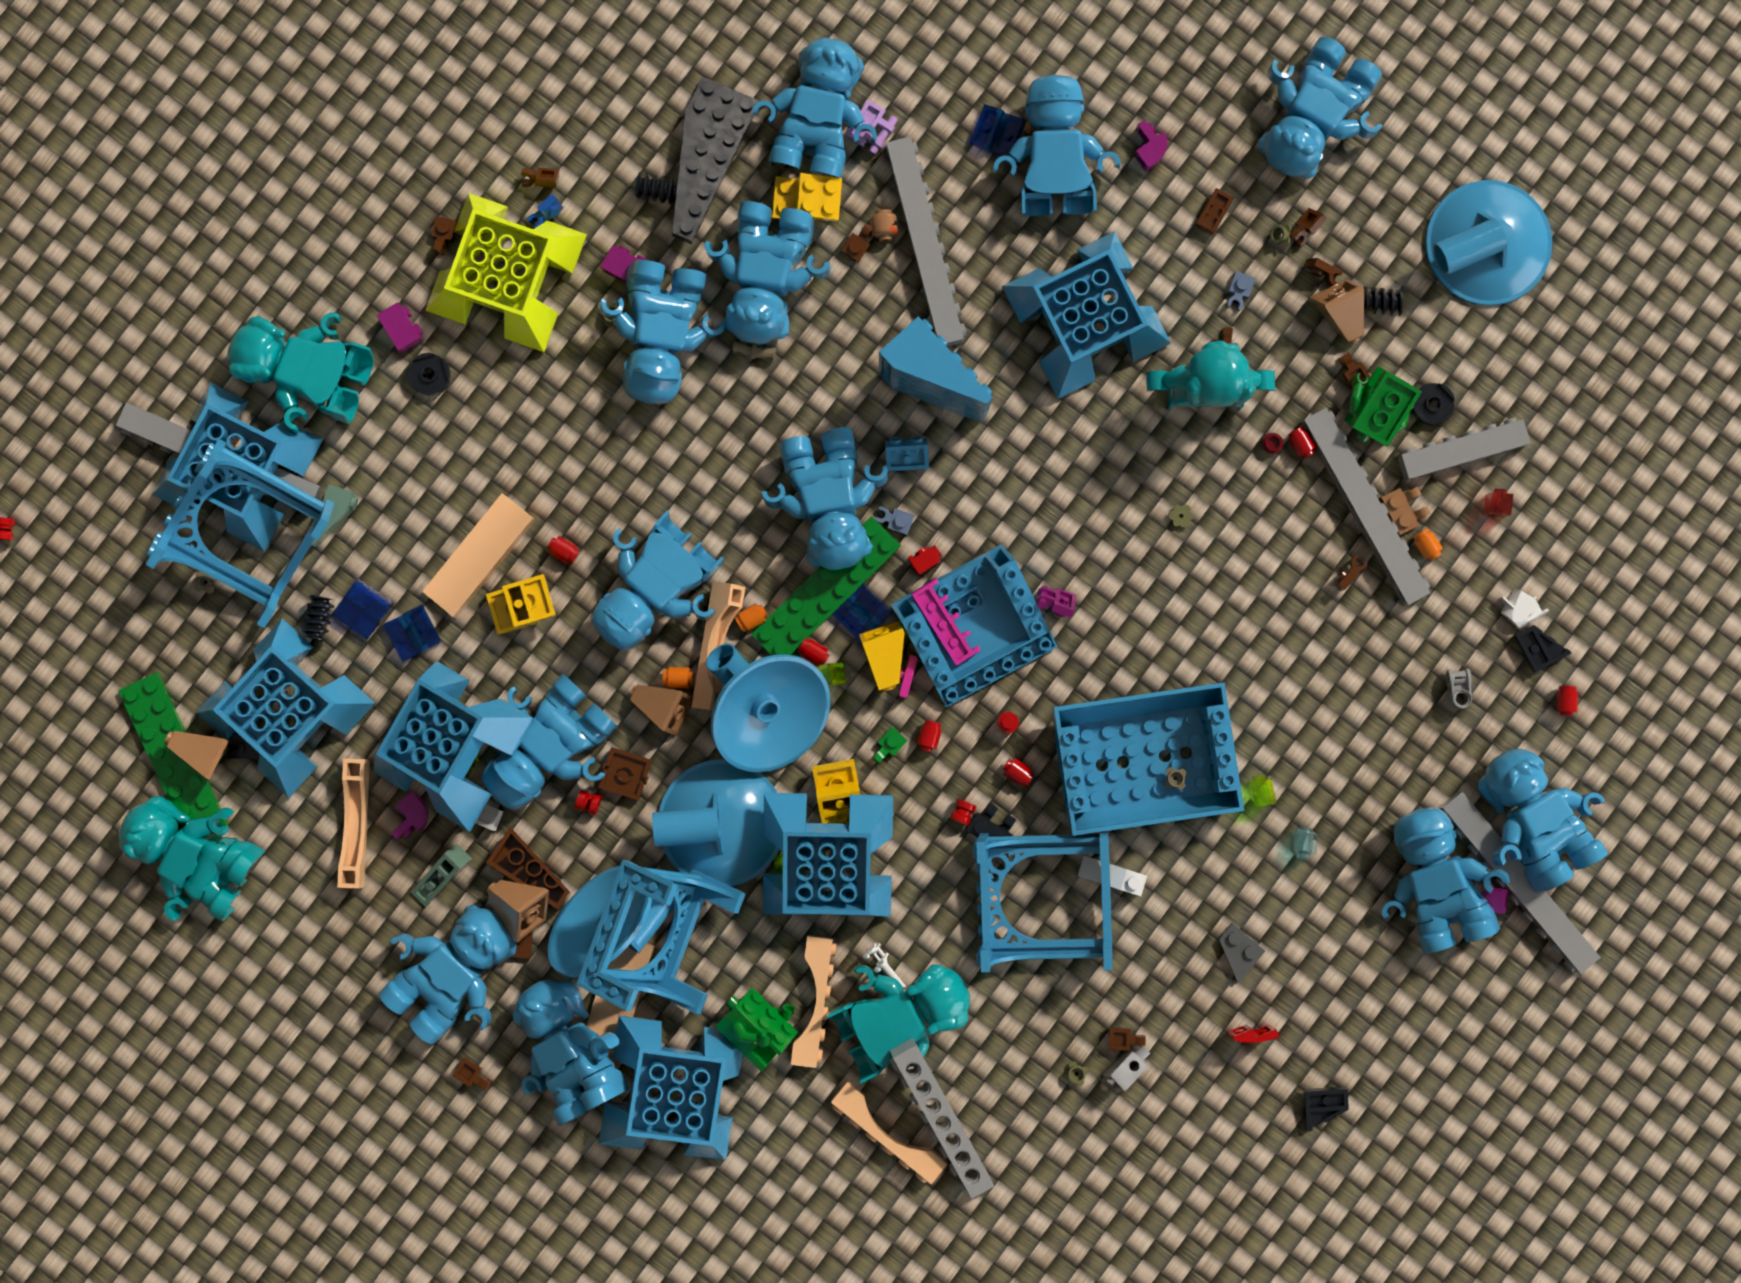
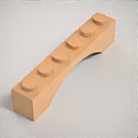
[691,582,745,711]
[337,759,370,888]
[791,935,837,1068]
[831,1079,948,1184]

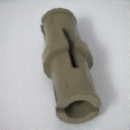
[732,340,776,361]

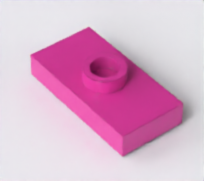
[899,655,918,698]

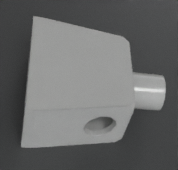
[1102,1046,1151,1091]

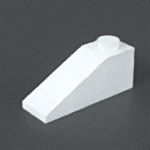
[1077,856,1147,896]

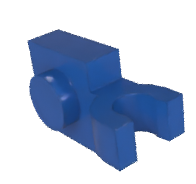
[526,194,564,228]

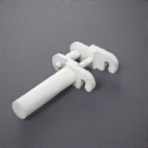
[863,943,906,987]

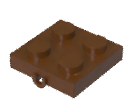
[598,747,652,801]

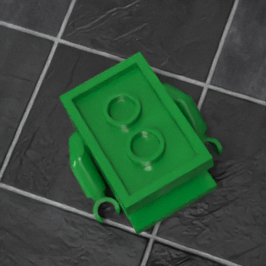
[1344,365,1422,447]
[715,987,798,1072]

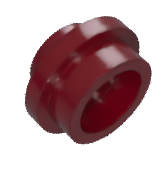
[1262,433,1283,454]

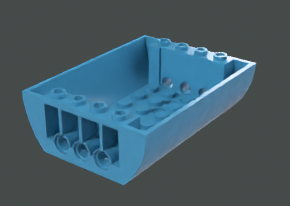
[1052,682,1244,836]

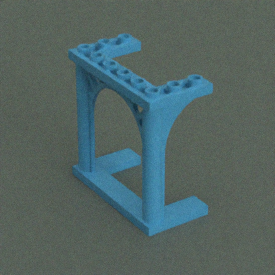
[145,438,334,628]
[973,831,1113,972]
[576,860,746,1014]

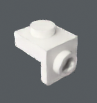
[476,804,504,831]

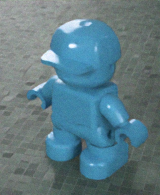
[993,75,1121,216]
[598,260,725,404]
[592,510,724,651]
[482,674,618,810]
[1382,807,1510,954]

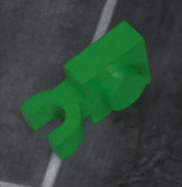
[873,727,908,764]

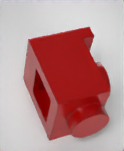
[908,545,942,576]

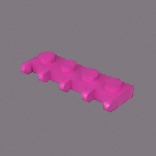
[911,578,981,666]

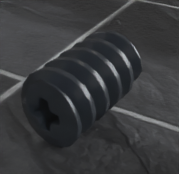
[635,172,678,205]
[1363,286,1404,317]
[301,595,335,641]

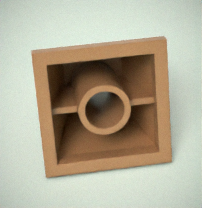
[1310,279,1364,343]
[629,684,693,736]
[164,731,229,780]
[487,880,549,943]

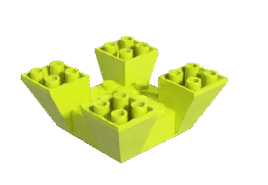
[425,193,587,353]

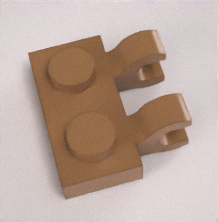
[1380,487,1430,535]

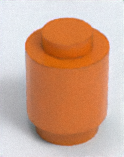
[1413,528,1443,561]
[735,603,768,632]
[663,667,694,689]

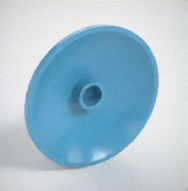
[1425,180,1552,306]
[706,643,830,772]
[652,759,779,886]
[548,866,675,977]

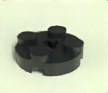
[407,353,451,396]
[1412,383,1455,426]

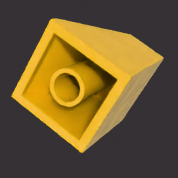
[859,621,904,691]

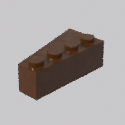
[486,827,571,911]

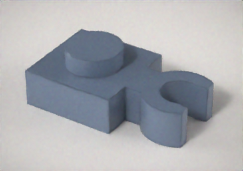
[1227,271,1256,311]
[875,506,915,535]

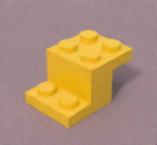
[771,173,842,222]
[486,574,556,635]
[812,759,861,824]

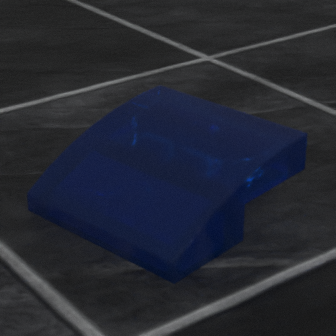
[969,104,1026,157]
[332,579,393,639]
[832,583,894,644]
[383,605,442,663]

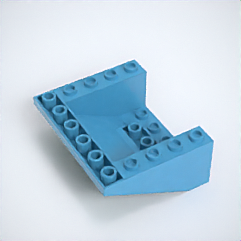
[879,317,993,423]
[890,544,1058,707]

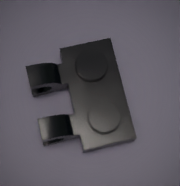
[966,803,1016,838]

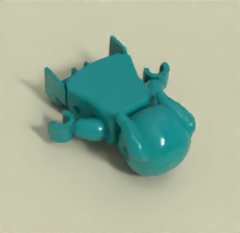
[227,312,374,434]
[1146,340,1275,410]
[118,796,265,922]
[826,964,970,1083]

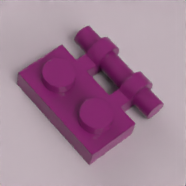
[1036,585,1076,618]

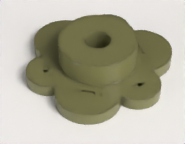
[1169,505,1193,528]

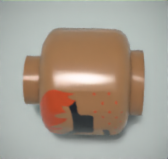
[870,209,898,242]

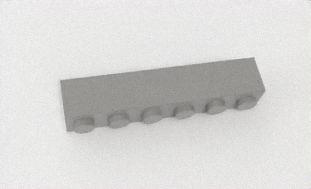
[1397,418,1531,481]

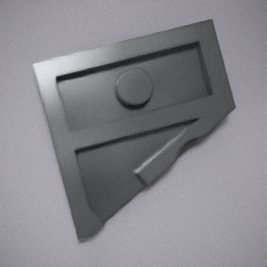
[1218,923,1265,982]

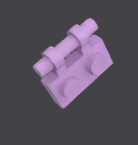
[845,100,898,155]

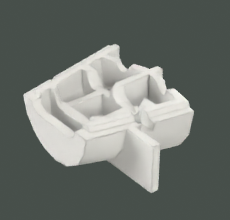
[1499,589,1549,630]

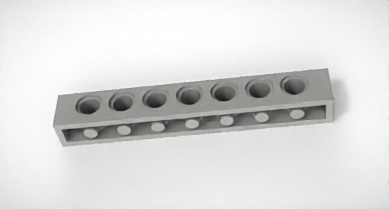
[890,1038,994,1199]

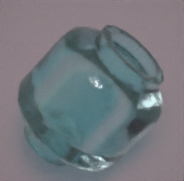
[1289,828,1317,860]

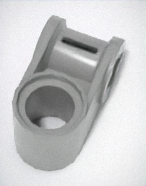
[1446,668,1472,710]

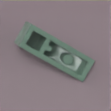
[311,484,358,548]
[411,844,472,907]

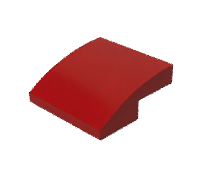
[1227,1024,1279,1043]

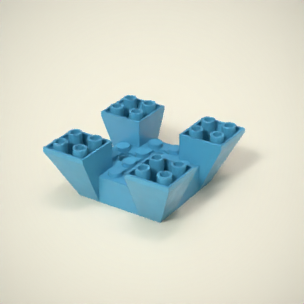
[1002,231,1171,399]
[152,382,323,551]
[195,618,376,798]
[373,661,534,832]
[763,793,893,917]
[598,1015,743,1160]

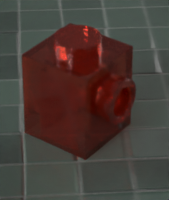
[1484,489,1514,518]

